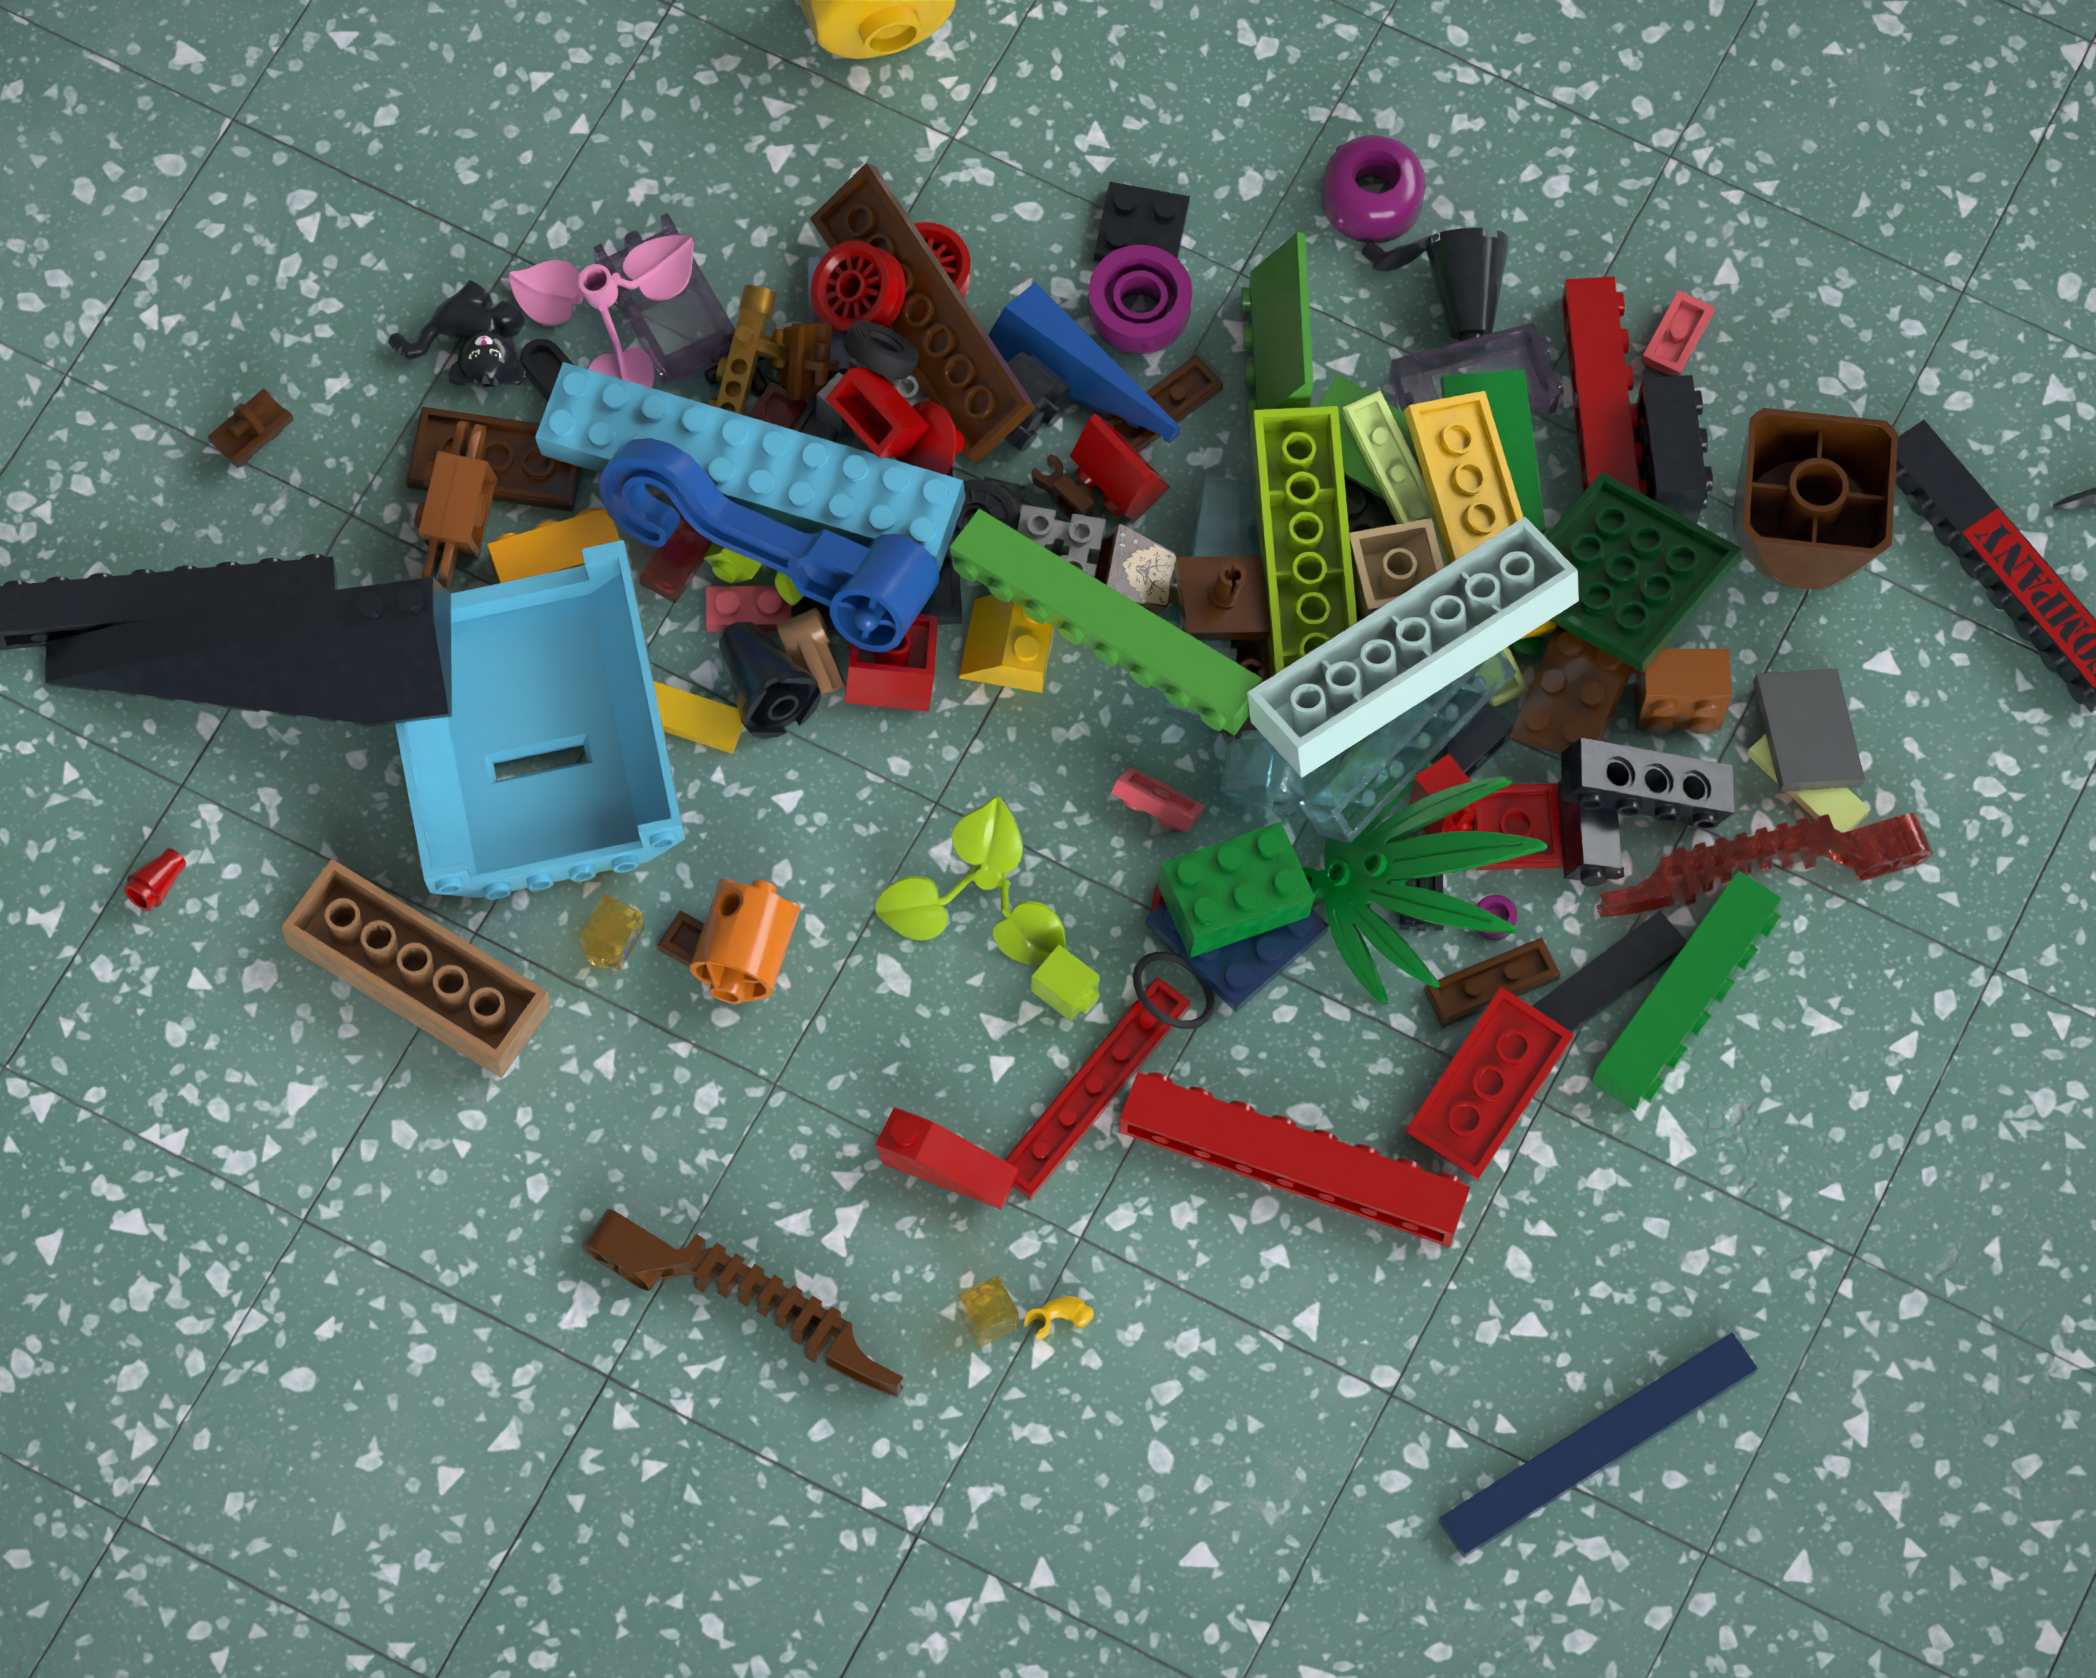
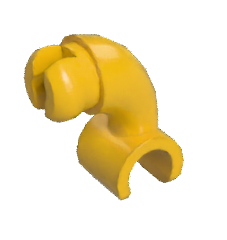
[1024,1296,1094,1340]

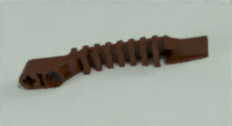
[581,1209,903,1397]

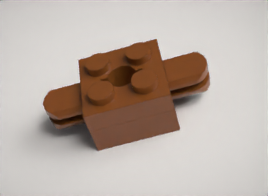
[414,421,498,589]

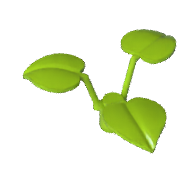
[875,796,1069,966]

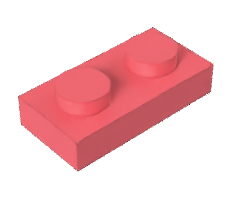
[1641,290,1716,376]
[706,586,791,632]
[1111,766,1206,833]

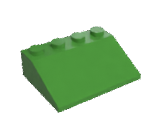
[1241,232,1313,424]

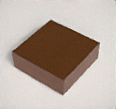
[658,910,704,968]

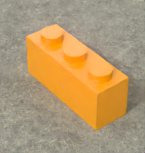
[487,508,621,584]

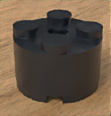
[1004,351,1071,452]

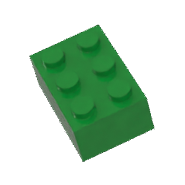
[1157,822,1315,958]

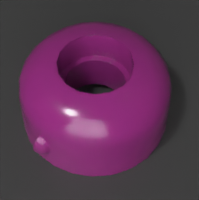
[1321,135,1426,243]
[1088,245,1193,355]

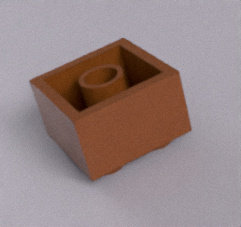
[1634,649,1732,734]

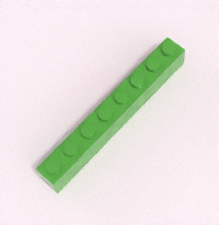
[950,509,1262,736]

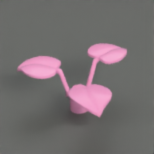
[509,235,694,388]

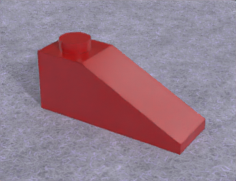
[875,1107,1020,1210]

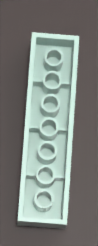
[1247,517,1579,778]

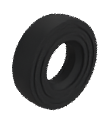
[843,321,919,379]

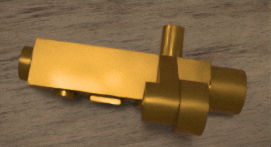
[708,285,790,415]

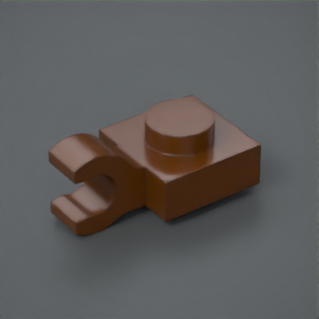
[1031,454,1094,520]

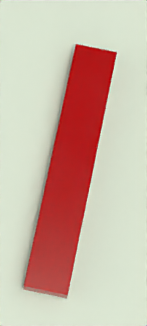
[1004,976,1191,1200]

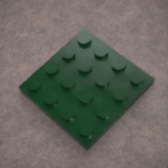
[1545,472,1742,673]

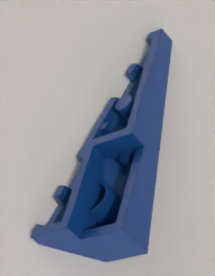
[988,282,1180,443]

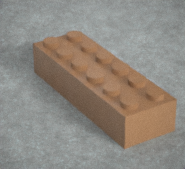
[281,858,551,1079]

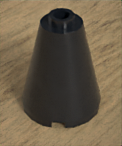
[1426,228,1509,347]
[719,622,821,739]

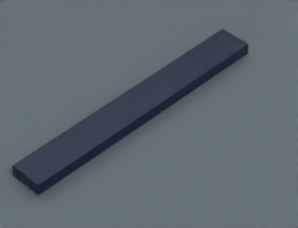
[1439,1332,1758,1558]

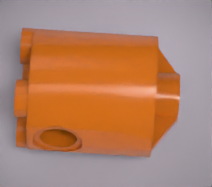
[690,879,801,1004]

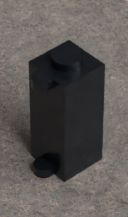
[1557,778,1625,886]

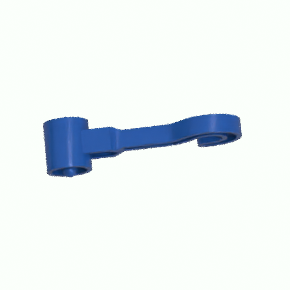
[599,438,939,652]

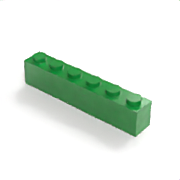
[1592,870,1782,1112]

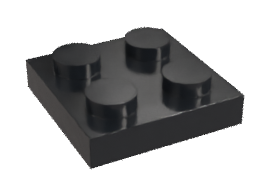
[1094,182,1190,262]

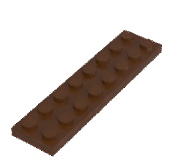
[810,163,1036,463]

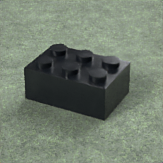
[1634,375,1713,524]

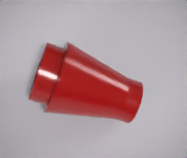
[124,848,186,911]

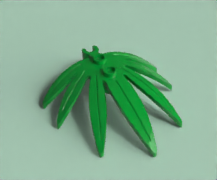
[1303,761,1548,1004]

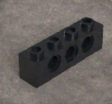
[1561,738,1735,830]

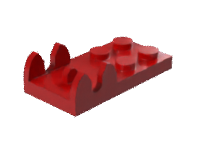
[1405,987,1574,1181]

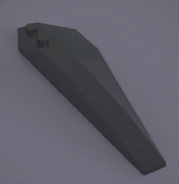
[45,577,452,727]

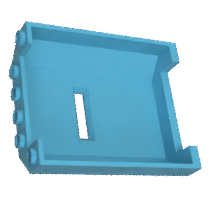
[395,540,686,900]

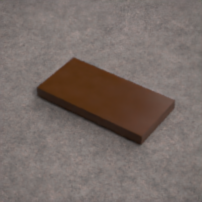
[406,407,582,512]

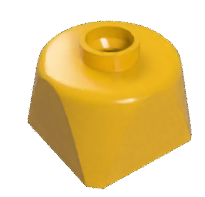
[798,0,956,59]

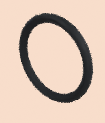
[1132,952,1215,1029]

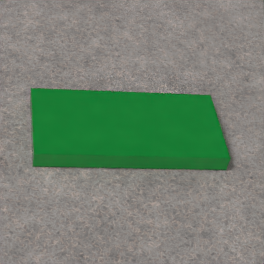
[1440,369,1546,534]

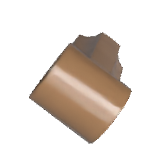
[777,608,846,696]

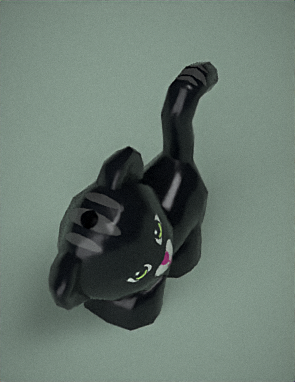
[388,280,526,387]

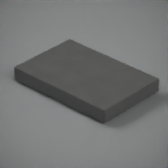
[1753,668,1865,792]

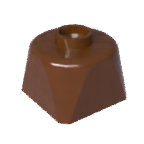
[1733,408,1898,589]

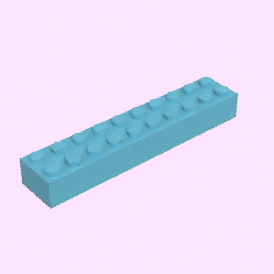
[535,362,966,572]

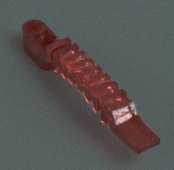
[1596,813,1933,917]

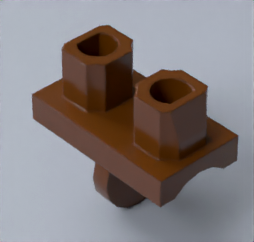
[779,322,840,400]
[208,388,293,468]

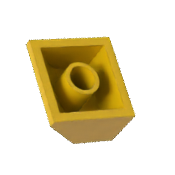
[959,595,1055,693]

